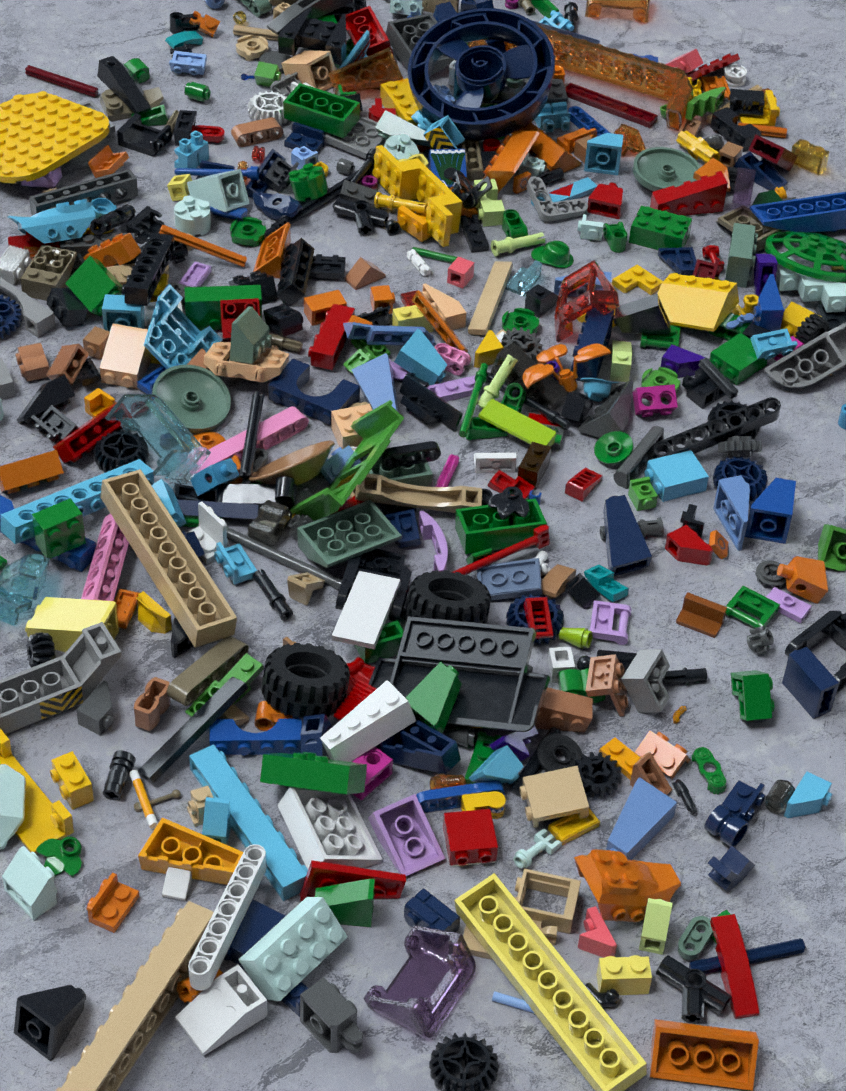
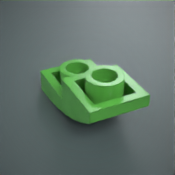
[351,339,391,358]

